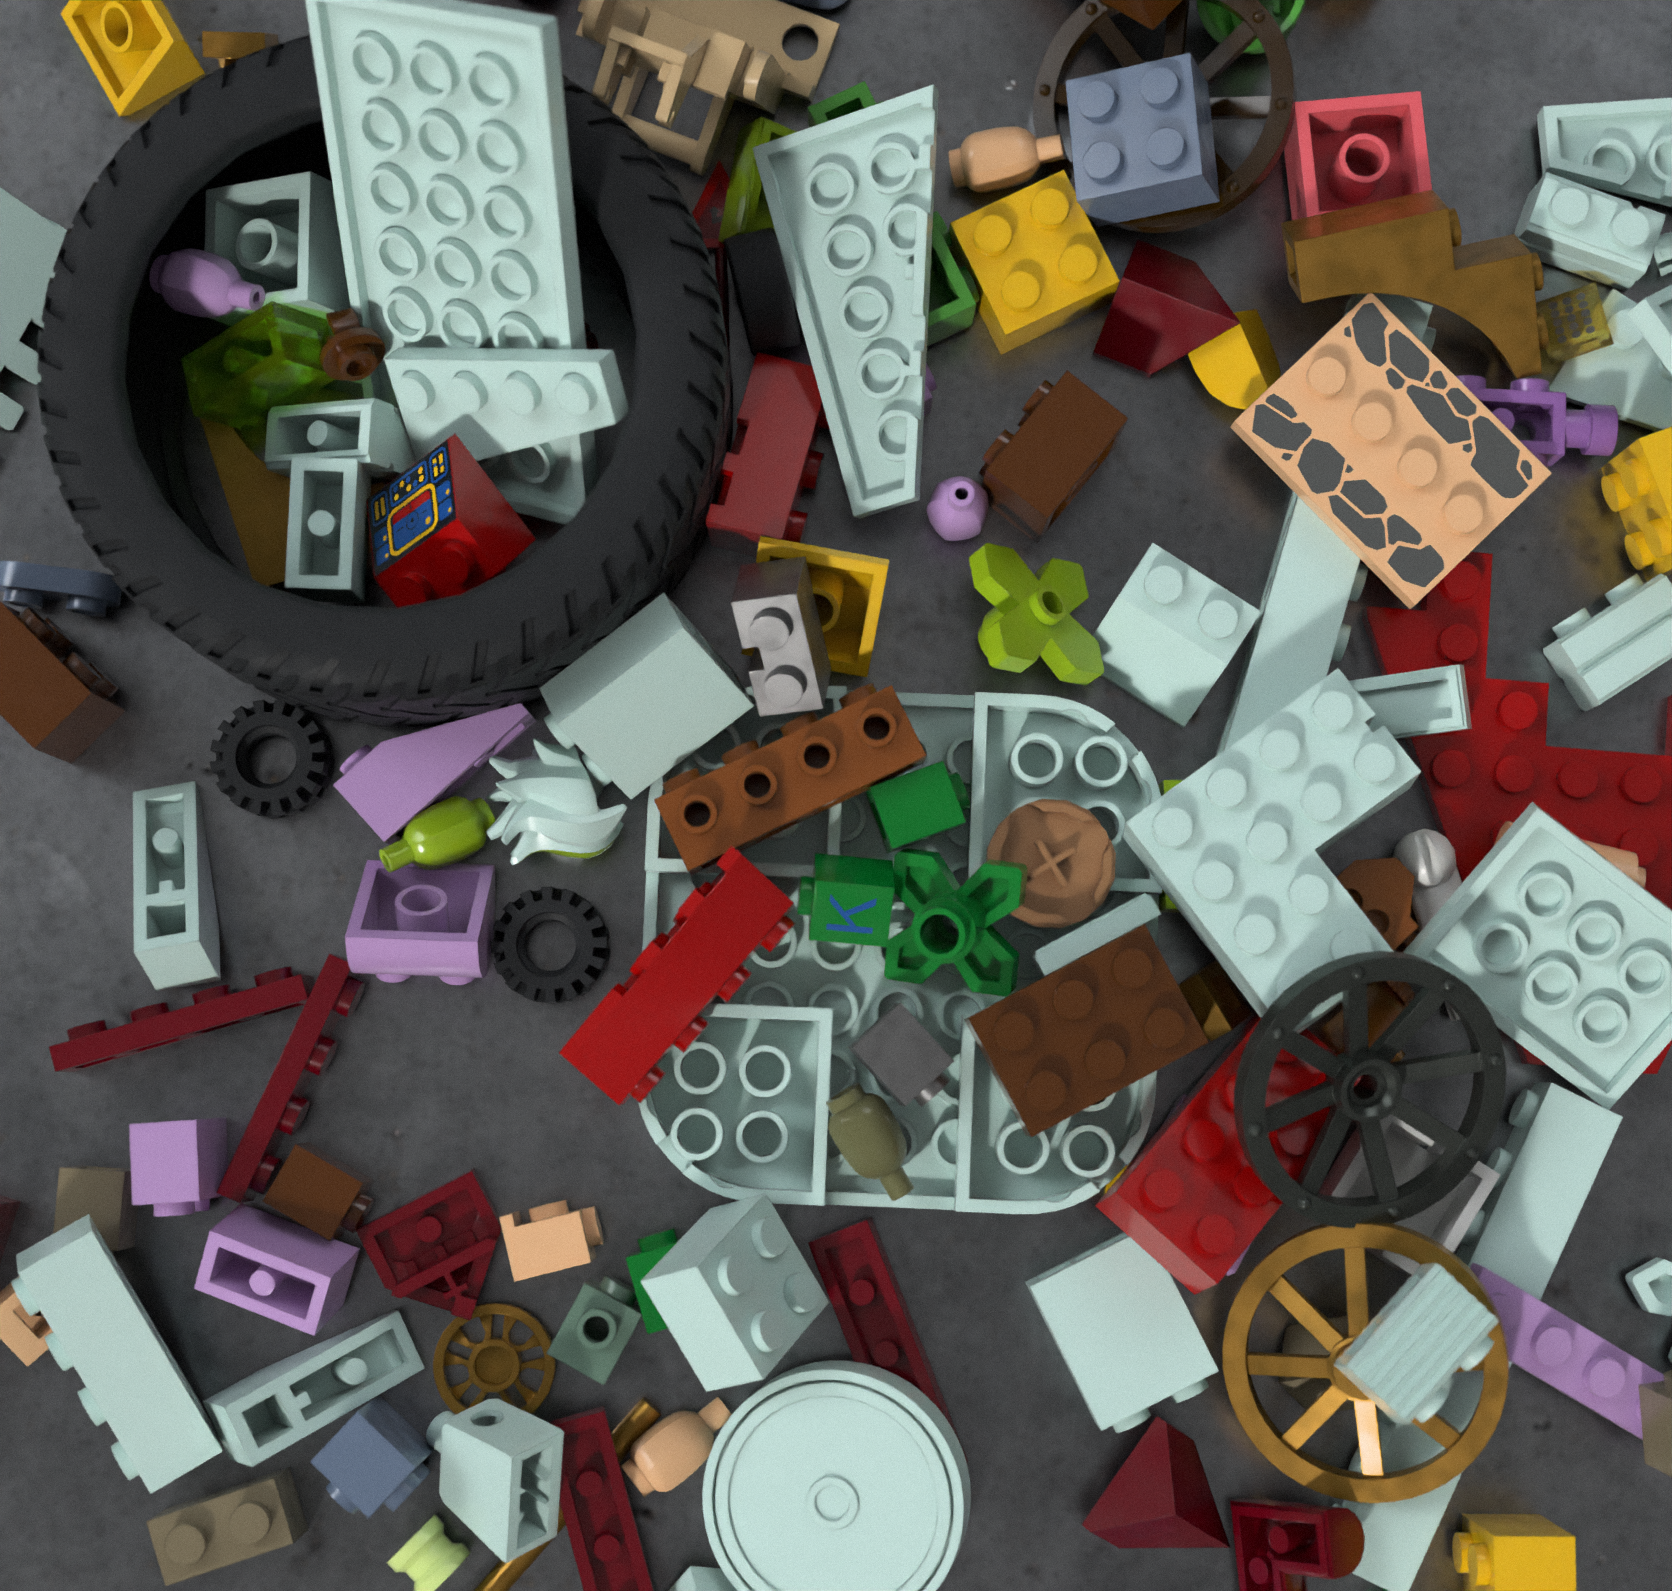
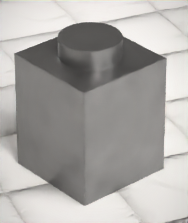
[848,1002,954,1107]

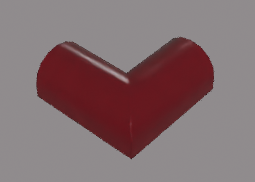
[1230,1498,1365,1591]

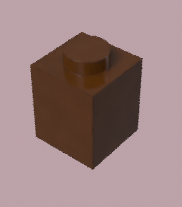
[262,1142,374,1241]

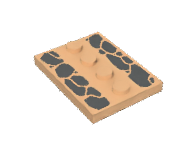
[1230,293,1552,609]

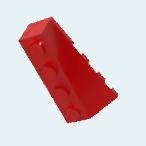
[559,845,796,1105]

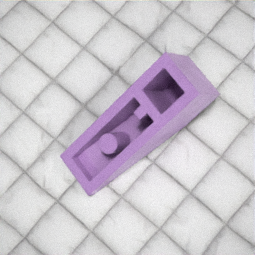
[333,703,536,845]

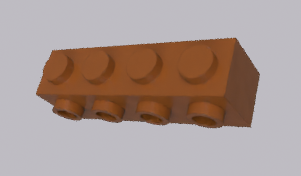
[654,683,926,876]

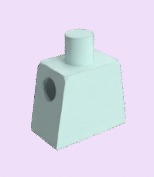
[426,1398,564,1563]

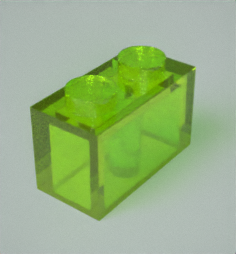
[181,301,335,432]

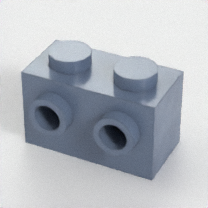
[310,1395,435,1518]

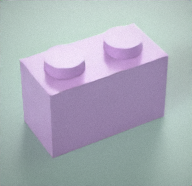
[129,1118,228,1217]
[194,1203,360,1336]

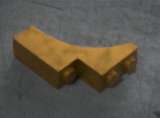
[1281,190,1549,379]

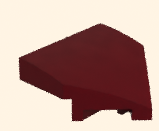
[356,1168,502,1320]

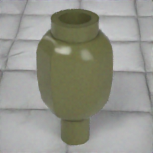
[826,1083,914,1201]

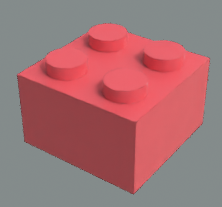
[1284,91,1432,220]

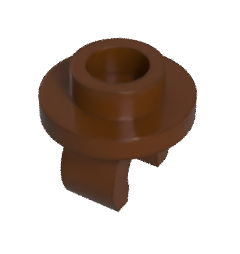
[320,308,385,381]

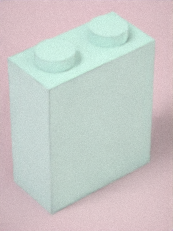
[539,593,754,799]
[1025,1232,1219,1433]

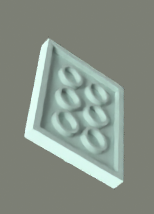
[1404,802,1672,1110]

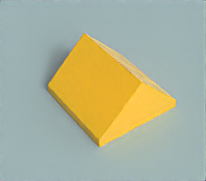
[60,0,205,116]

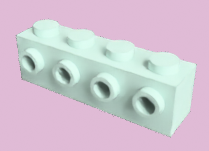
[11,1214,222,1494]

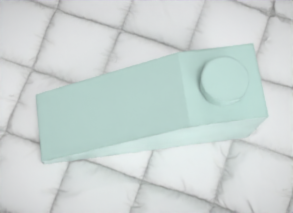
[133,781,221,991]
[203,1310,425,1467]

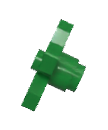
[884,848,1028,997]

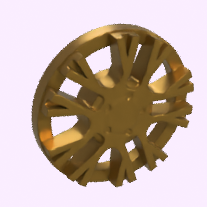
[433,1303,556,1414]

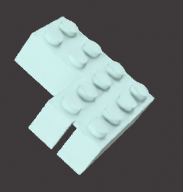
[1123,668,1421,1033]

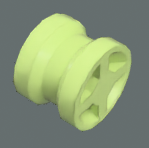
[387,1515,471,1591]

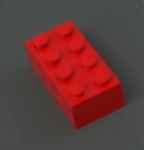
[1095,1014,1362,1295]

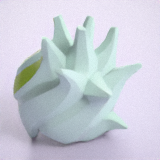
[486,738,627,865]

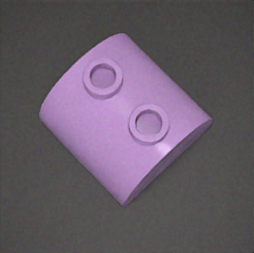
[345,860,495,985]

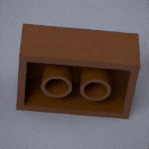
[964,924,1209,1137]

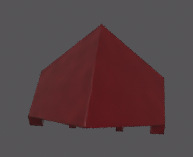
[1092,239,1241,377]
[1081,1416,1231,1548]

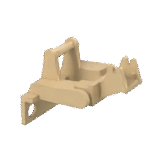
[576,0,840,176]

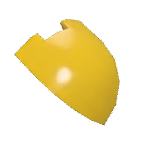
[1188,309,1281,410]

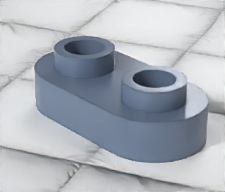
[0,561,122,617]

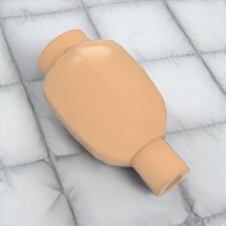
[949,127,1065,193]
[621,1397,732,1498]

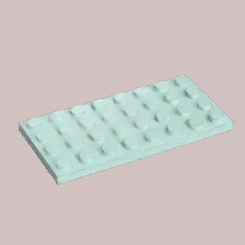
[305,0,598,525]

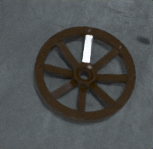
[1033,0,1297,233]

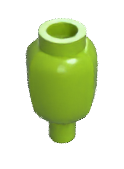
[379,796,495,873]

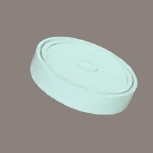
[702,1360,971,1591]

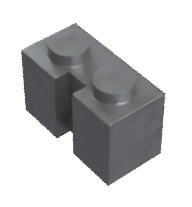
[731,556,831,717]

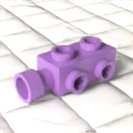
[1456,375,1618,468]

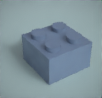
[1066,53,1220,227]

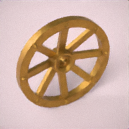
[1222,1223,1509,1503]

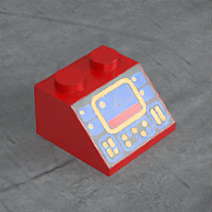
[366,434,536,608]

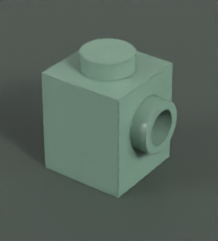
[546,1275,642,1385]

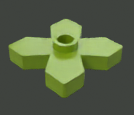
[969,543,1104,686]

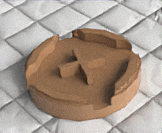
[986,799,1116,929]

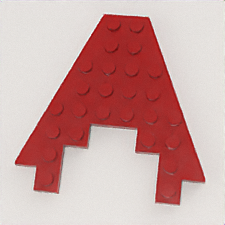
[1362,552,1672,1074]

